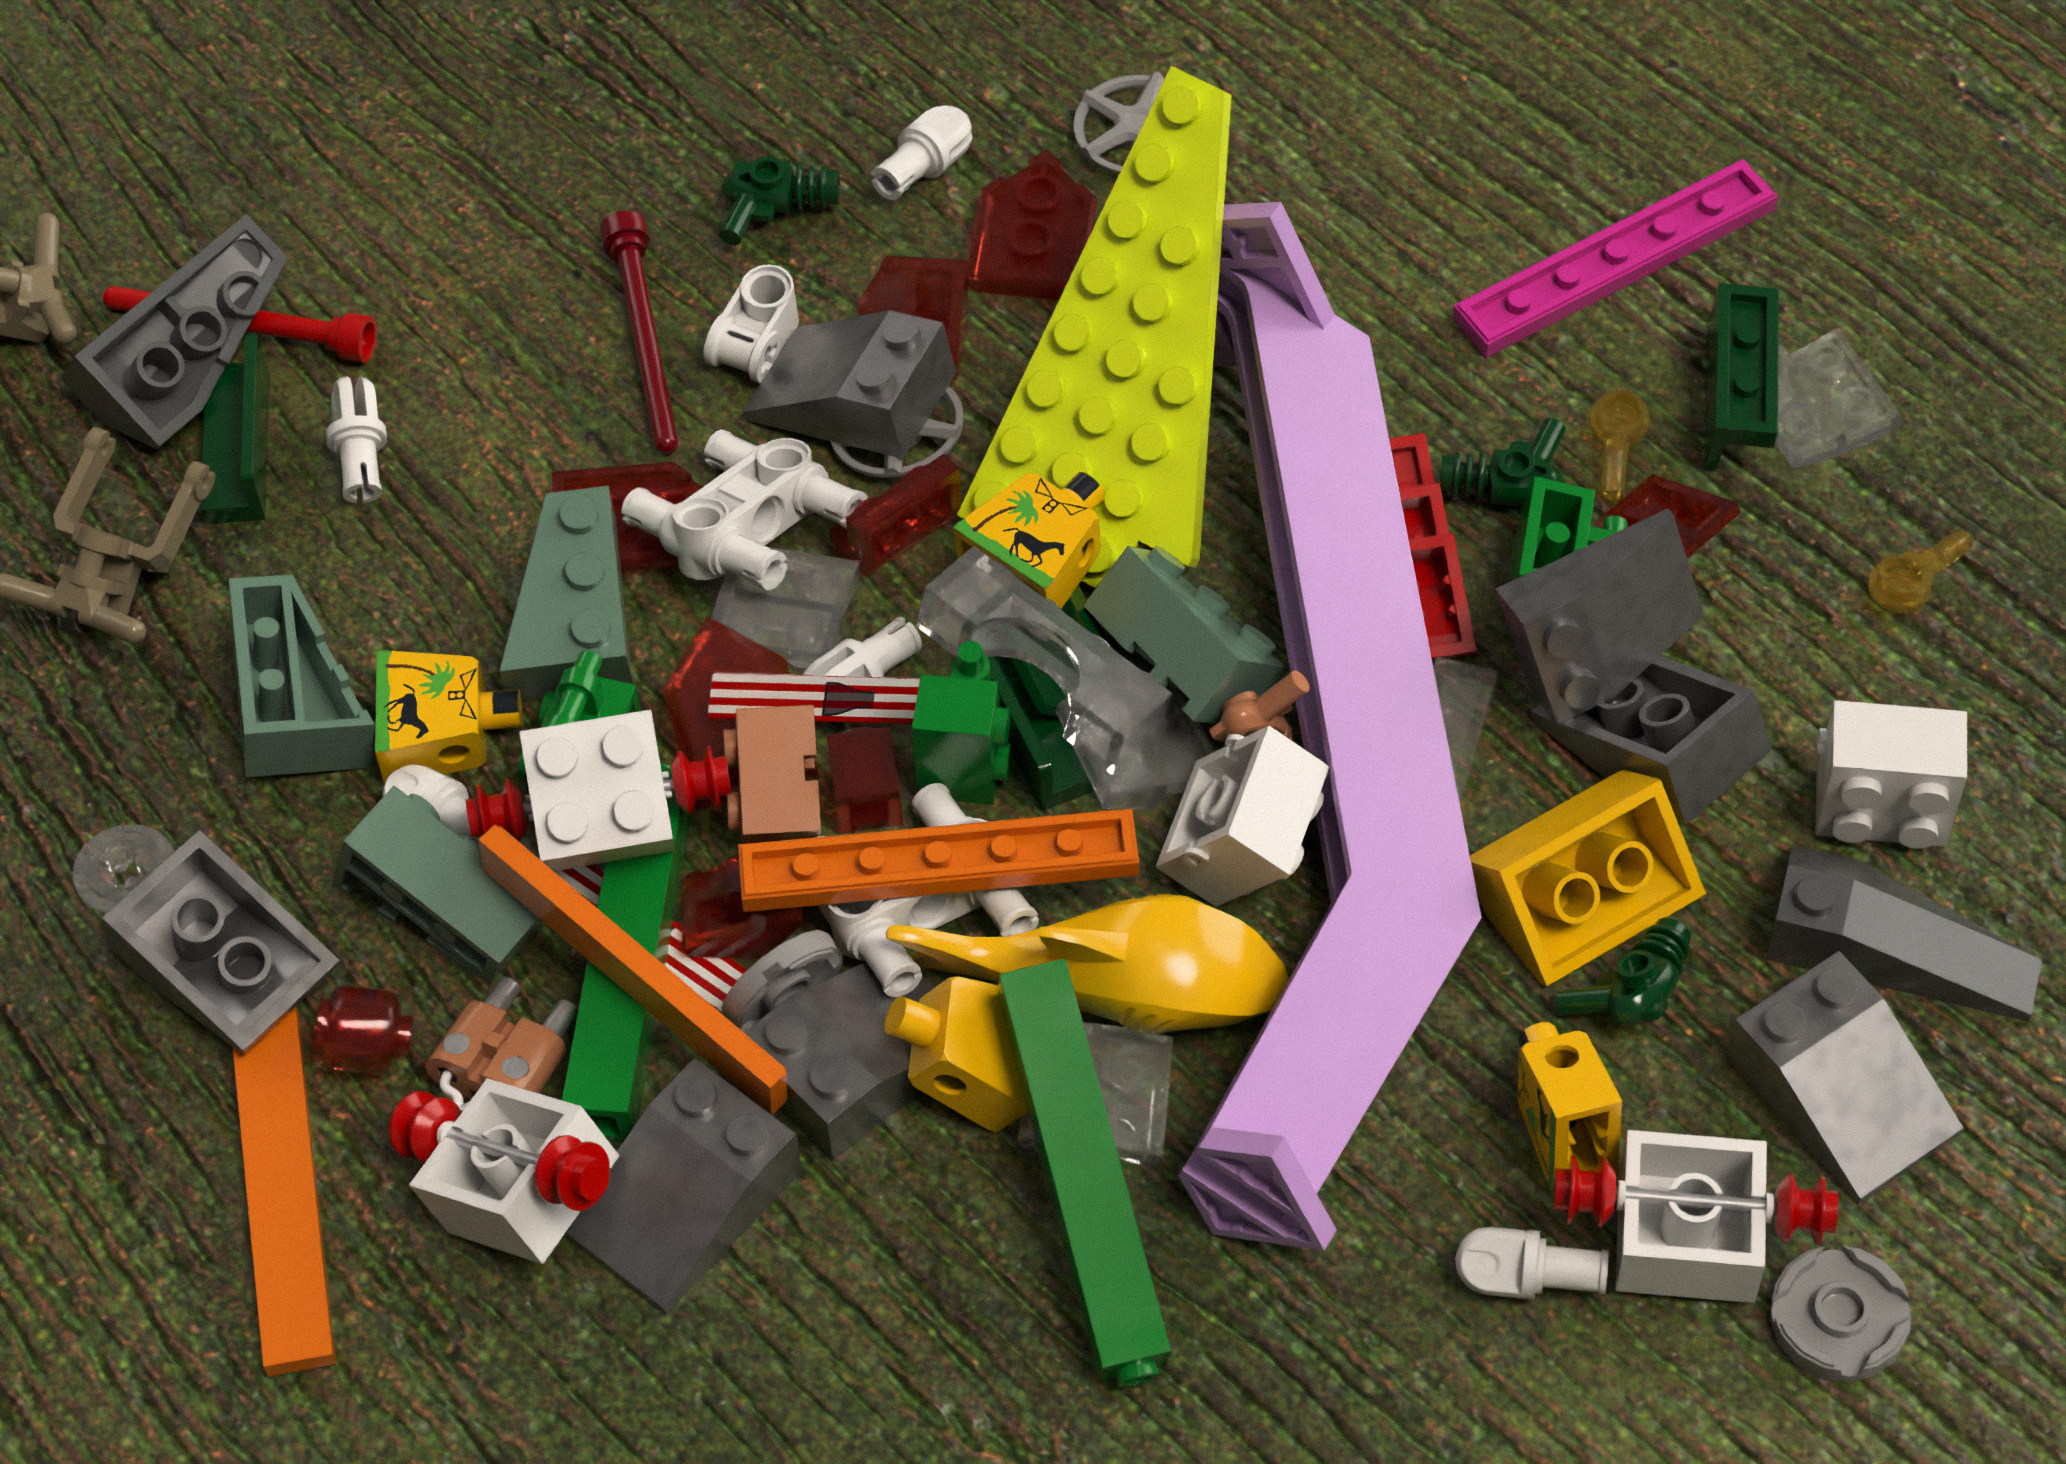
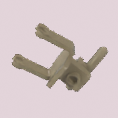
[0,212,77,344]
[0,427,215,644]

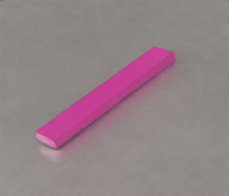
[1452,159,1778,358]

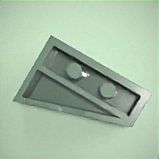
[499,486,633,700]
[1083,546,1287,724]
[229,574,375,777]
[332,785,542,984]

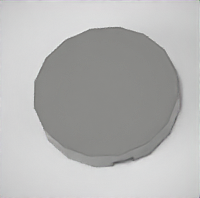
[722,930,843,1032]
[1770,1246,1912,1382]

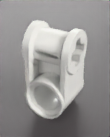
[703,264,799,383]

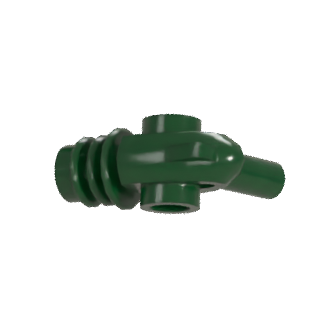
[719,156,840,245]
[1440,418,1566,510]
[1556,918,1691,1026]

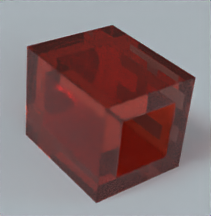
[826,727,903,834]

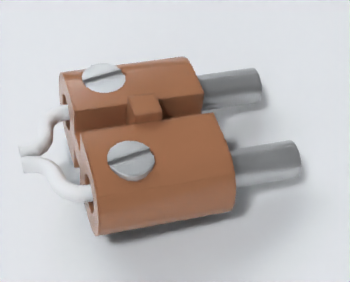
[425,977,578,1113]

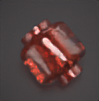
[313,984,413,1076]

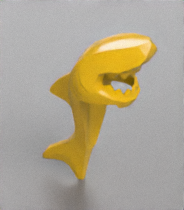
[885,893,1289,1035]

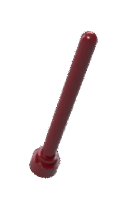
[600,210,678,455]

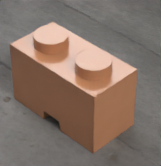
[723,705,821,844]

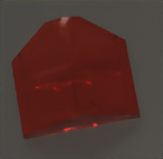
[858,255,968,381]
[1595,474,1741,559]
[682,854,803,959]

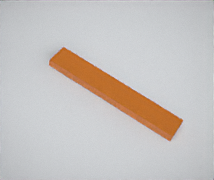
[738,808,1139,912]
[478,825,787,1115]
[232,1005,337,1377]

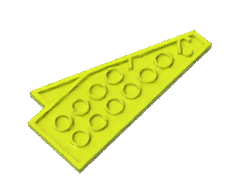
[957,66,1232,588]

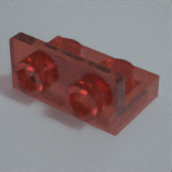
[829,454,962,576]

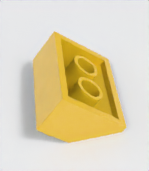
[1470,770,1706,986]

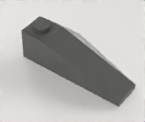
[60,214,288,450]
[1766,844,2042,1022]

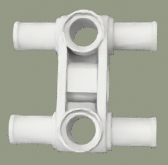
[621,430,869,590]
[818,783,1039,997]

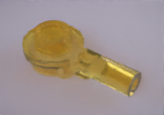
[1589,389,1650,503]
[1868,529,1973,613]

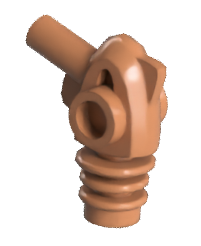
[1209,670,1310,742]

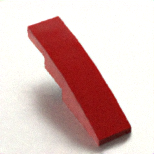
[1389,433,1477,661]

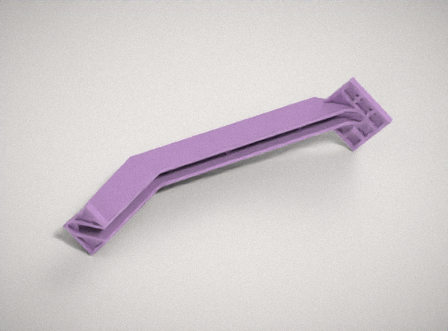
[1178,202,1482,1251]

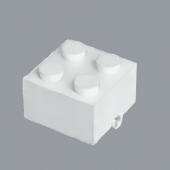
[1815,700,1967,848]
[1156,726,1330,907]

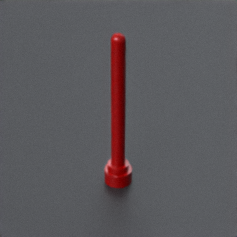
[102,286,377,363]

